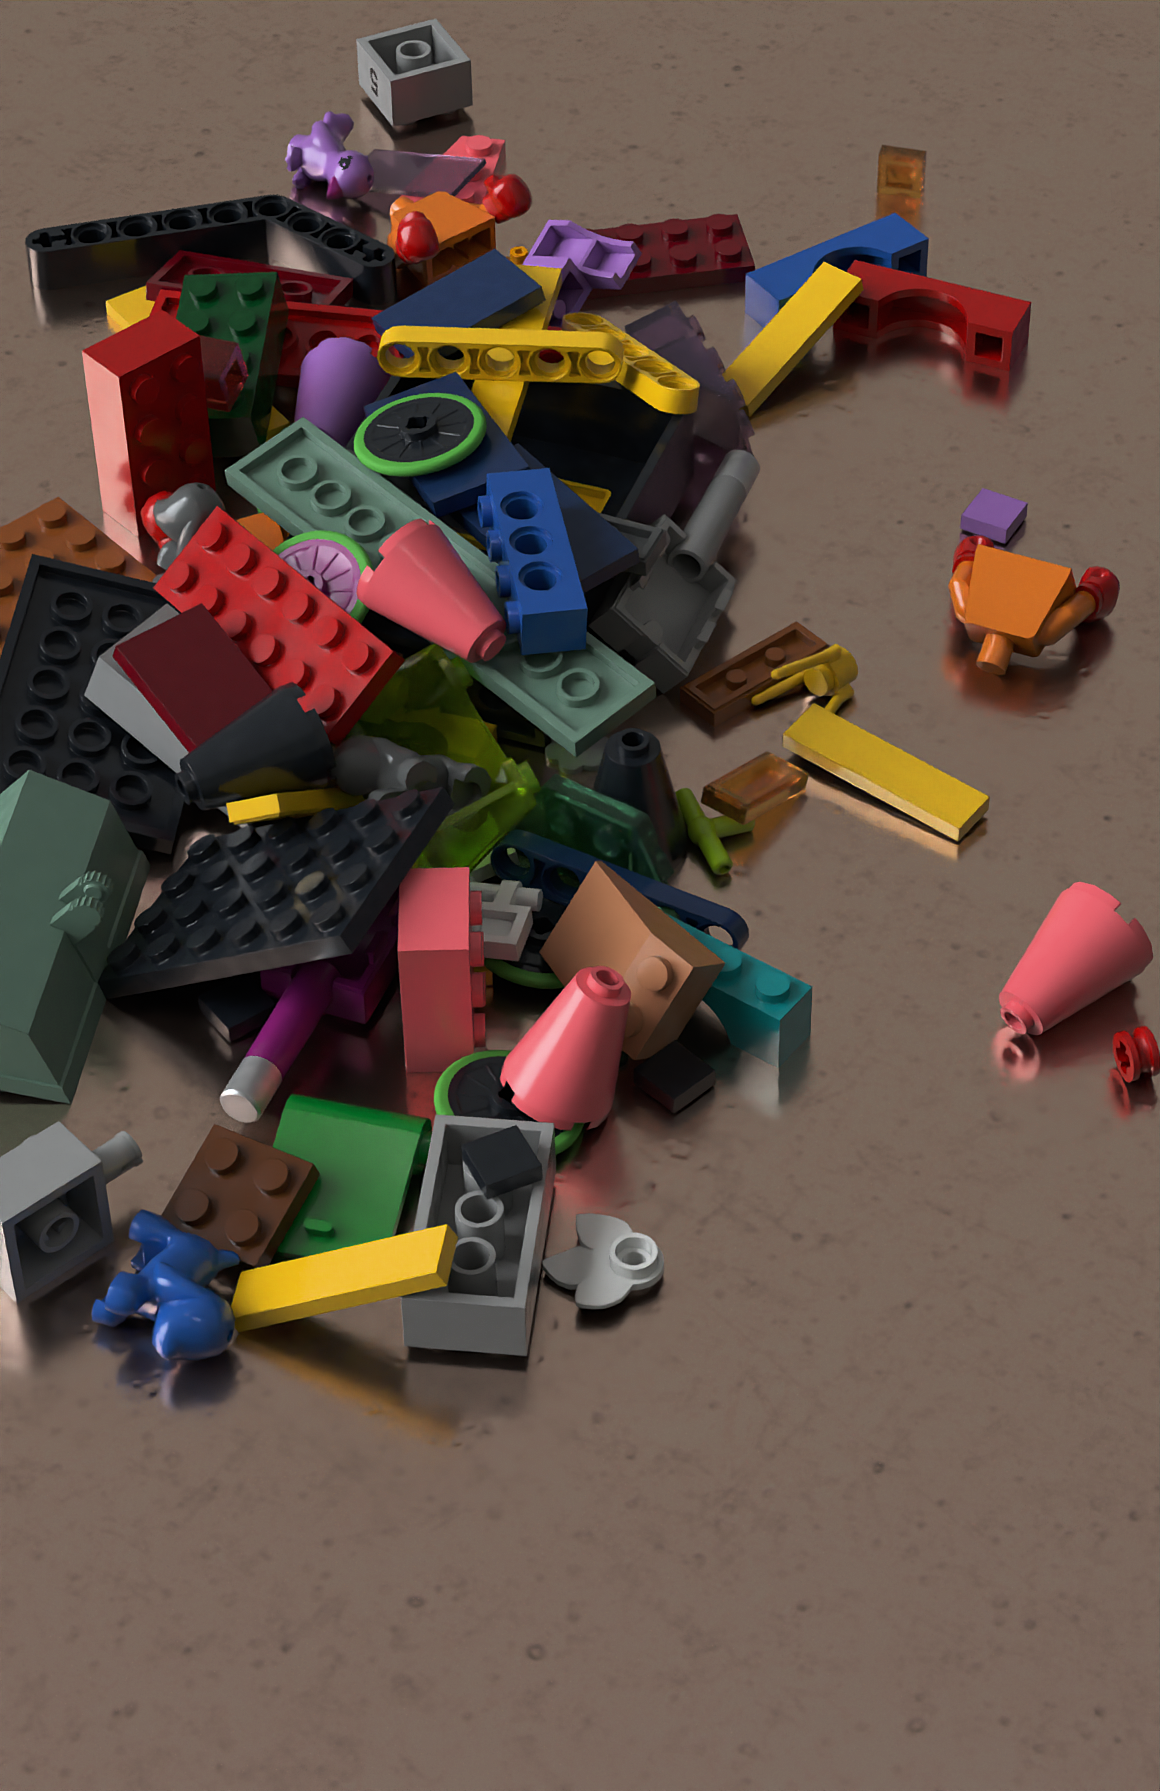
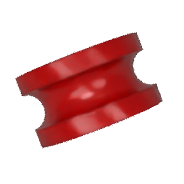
[1113,1025,1160,1083]

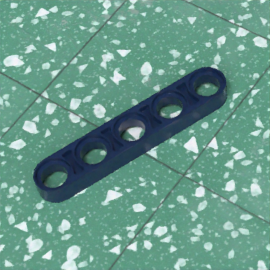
[490,829,749,951]

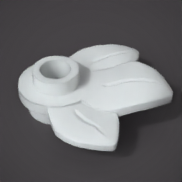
[542,1213,664,1309]

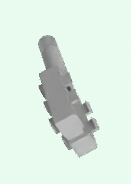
[588,450,760,694]

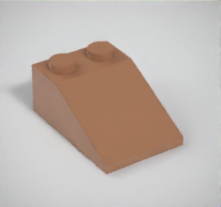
[539,861,726,1060]

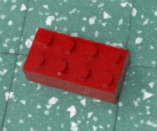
[82,310,216,538]

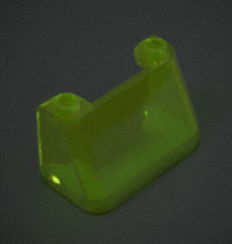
[342,644,541,873]

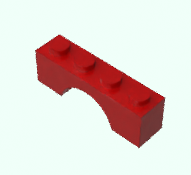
[833,260,1031,372]

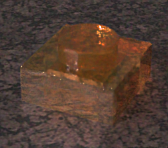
[877,145,926,199]

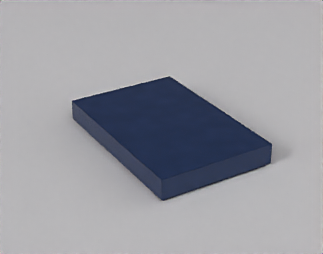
[371,249,546,358]

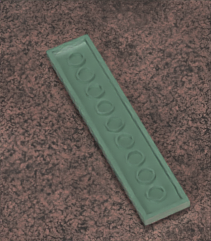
[225,417,656,758]

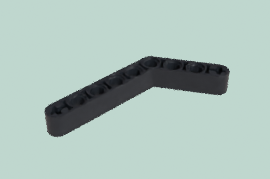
[25,195,397,305]

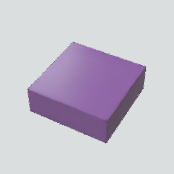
[960,488,1028,544]

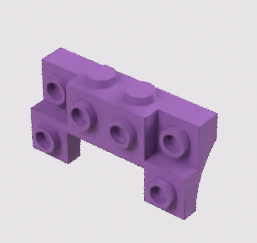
[522,220,642,327]

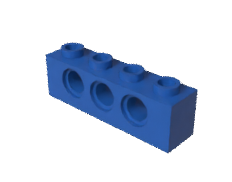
[478,468,588,655]

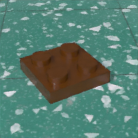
[161,1124,320,1270]

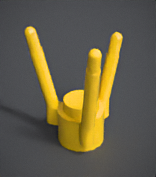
[751,644,858,714]

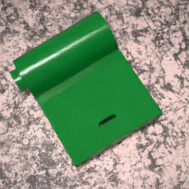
[273,1094,432,1259]

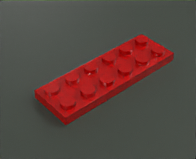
[153,506,405,746]

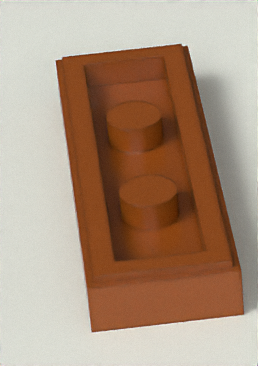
[680,621,830,727]

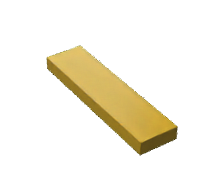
[710,262,863,417]
[782,703,990,841]
[226,787,365,825]
[231,1224,458,1332]

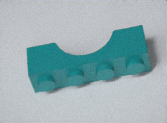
[665,913,813,1068]

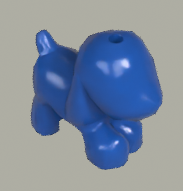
[92,1210,240,1361]

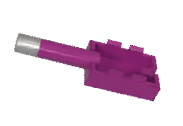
[220,886,399,1123]

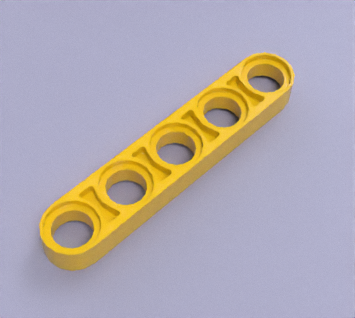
[561,312,700,414]
[377,326,624,384]

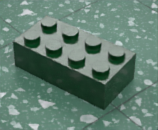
[176,272,289,457]

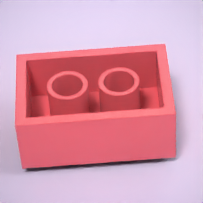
[398,867,486,1073]

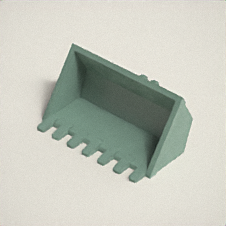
[0,770,151,1104]

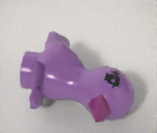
[285,111,375,199]

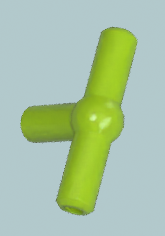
[675,788,755,875]

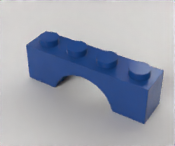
[745,213,929,328]

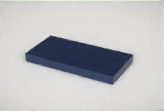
[363,372,530,518]
[449,443,640,593]

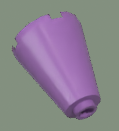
[294,337,392,448]

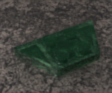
[511,773,681,921]

